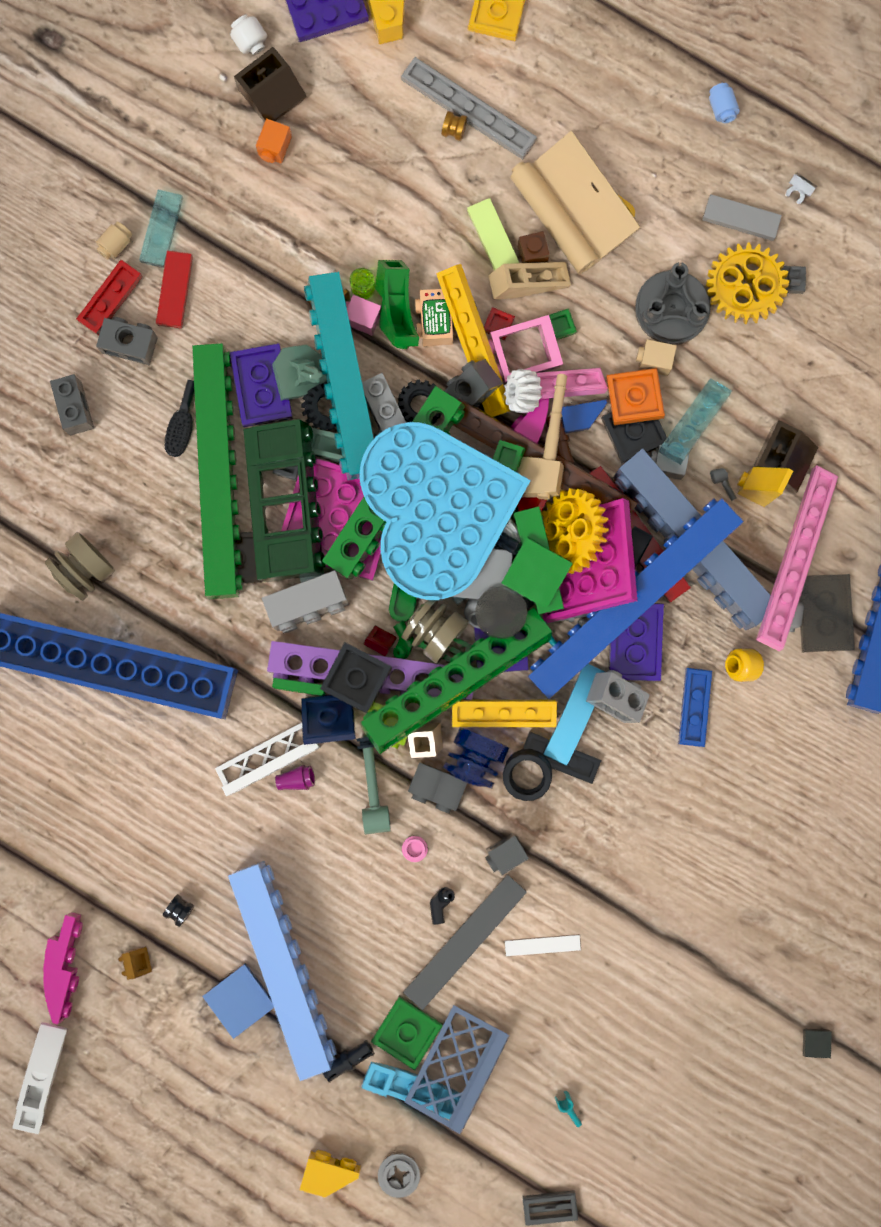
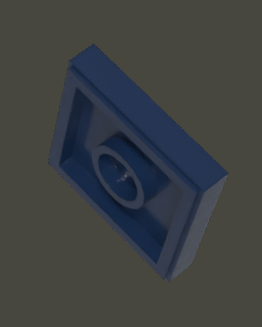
[301,695,356,745]

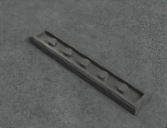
[403,874,527,1010]

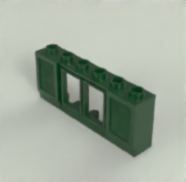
[243,419,326,582]

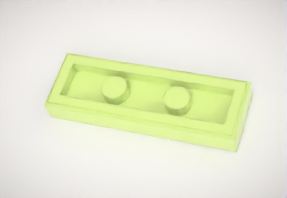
[467,198,519,271]

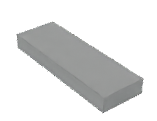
[702,194,782,241]

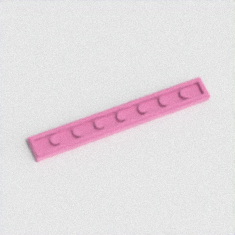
[756,465,838,651]

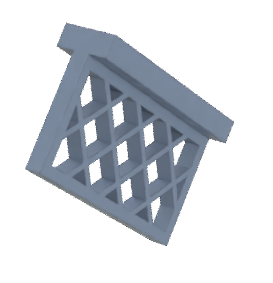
[404,1005,509,1134]

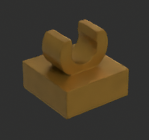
[118,946,152,980]

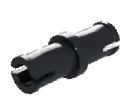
[323,1040,375,1083]

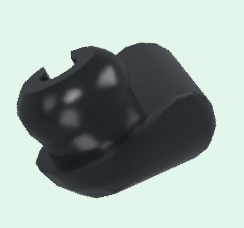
[430,887,455,925]

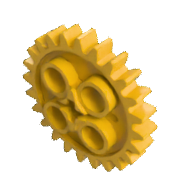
[706,243,789,324]
[541,488,609,574]

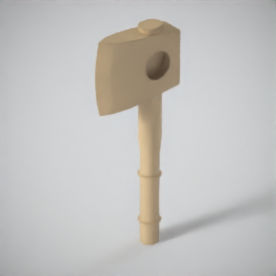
[517,374,567,500]

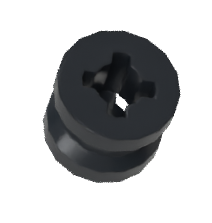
[162,894,195,928]

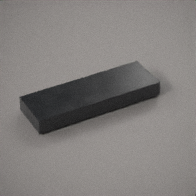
[523,732,601,784]

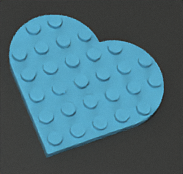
[359,422,531,600]

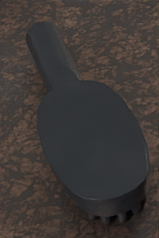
[165,380,195,457]

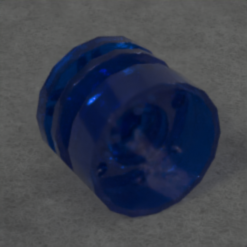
[443,727,509,789]

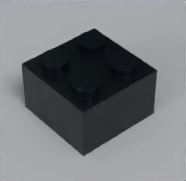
[320,642,392,713]

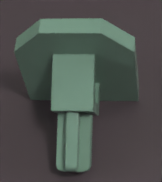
[272,345,327,401]

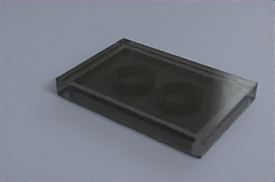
[799,574,855,653]

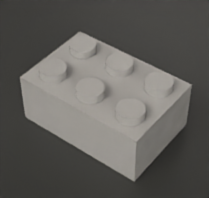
[262,571,349,633]

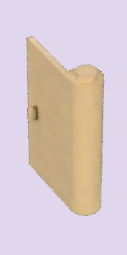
[510,131,641,274]

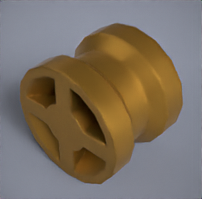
[441,111,467,141]

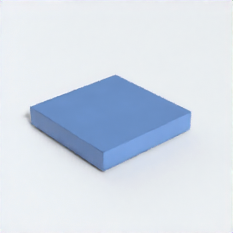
[202,963,274,1039]

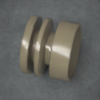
[45,532,115,601]
[402,600,469,664]

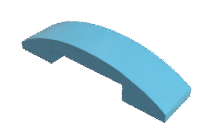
[543,664,605,766]
[361,1062,461,1119]

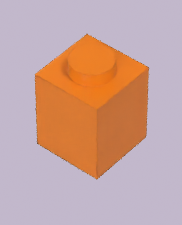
[256,118,292,164]

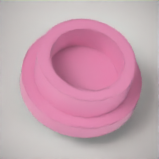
[402,836,428,862]

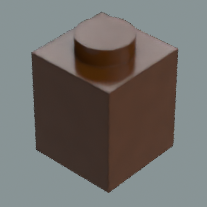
[517,231,550,263]

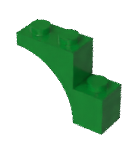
[375,260,419,349]

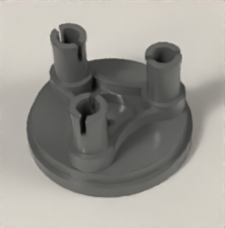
[635,262,710,345]

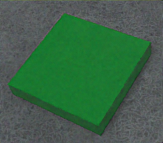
[501,537,573,609]
[371,996,443,1070]

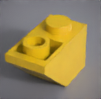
[299,1150,361,1197]

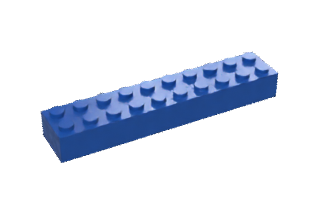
[0,613,238,720]

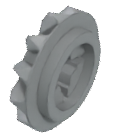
[378,1153,420,1198]

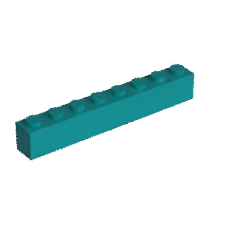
[304,272,374,481]

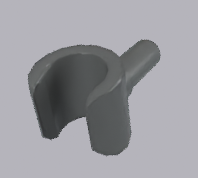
[710,468,737,501]

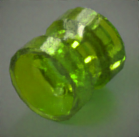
[349,268,375,300]

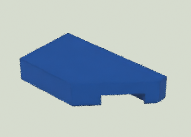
[561,400,607,433]

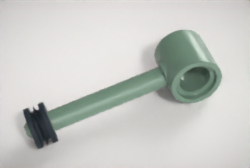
[357,735,391,835]

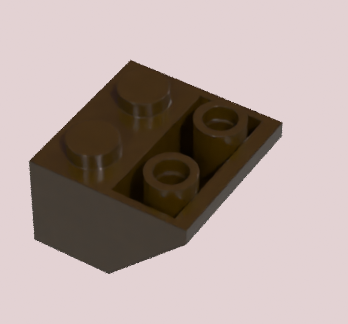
[234,47,307,123]
[753,420,819,493]

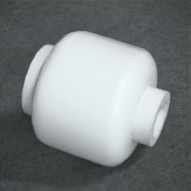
[230,14,267,55]

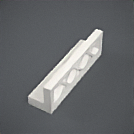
[215,723,321,796]

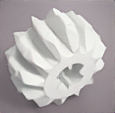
[504,369,542,413]

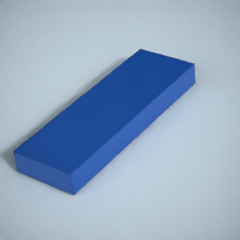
[678,668,712,747]

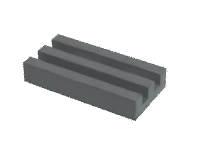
[522,1190,578,1226]

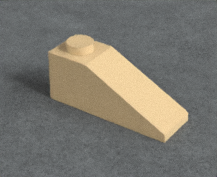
[488,262,571,299]

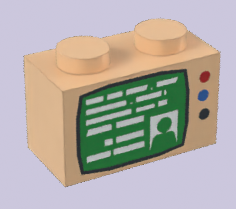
[415,289,453,346]

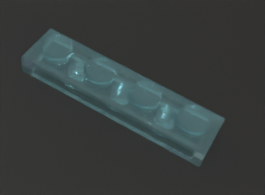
[659,378,732,465]

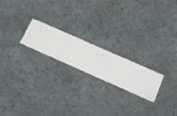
[505,935,581,956]

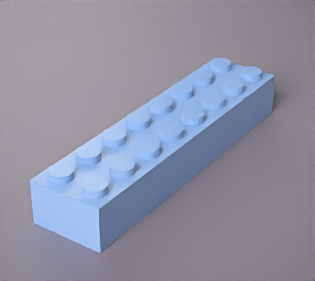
[228,861,337,1081]

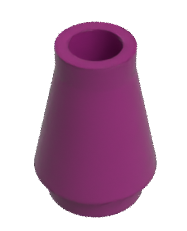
[275,765,315,790]

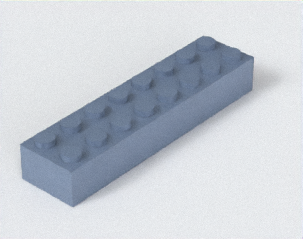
[613,448,771,631]

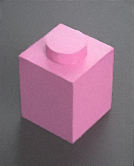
[345,295,381,336]

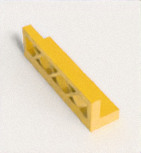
[452,699,557,727]

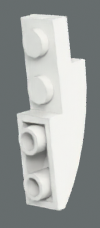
[13,1022,68,1134]

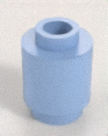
[709,83,740,123]

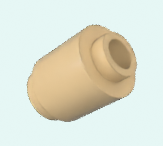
[95,221,132,260]

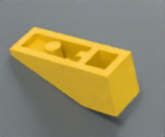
[737,467,793,507]

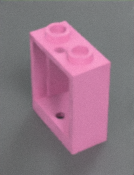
[488,315,563,384]

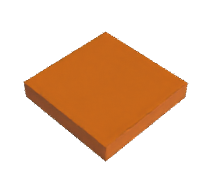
[606,368,665,425]

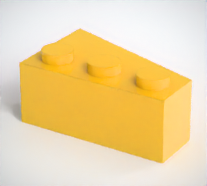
[367,0,405,45]

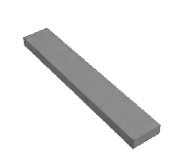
[401,57,537,160]

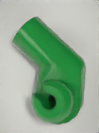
[393,621,414,659]

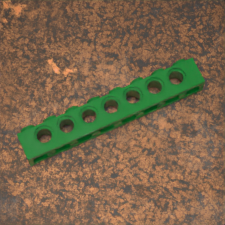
[322,386,465,579]
[361,608,552,754]

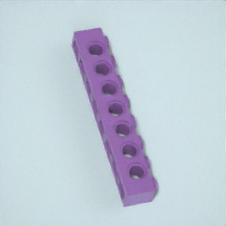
[267,641,473,699]

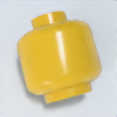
[725,648,764,682]

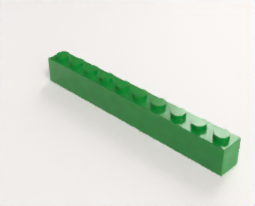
[192,343,243,599]

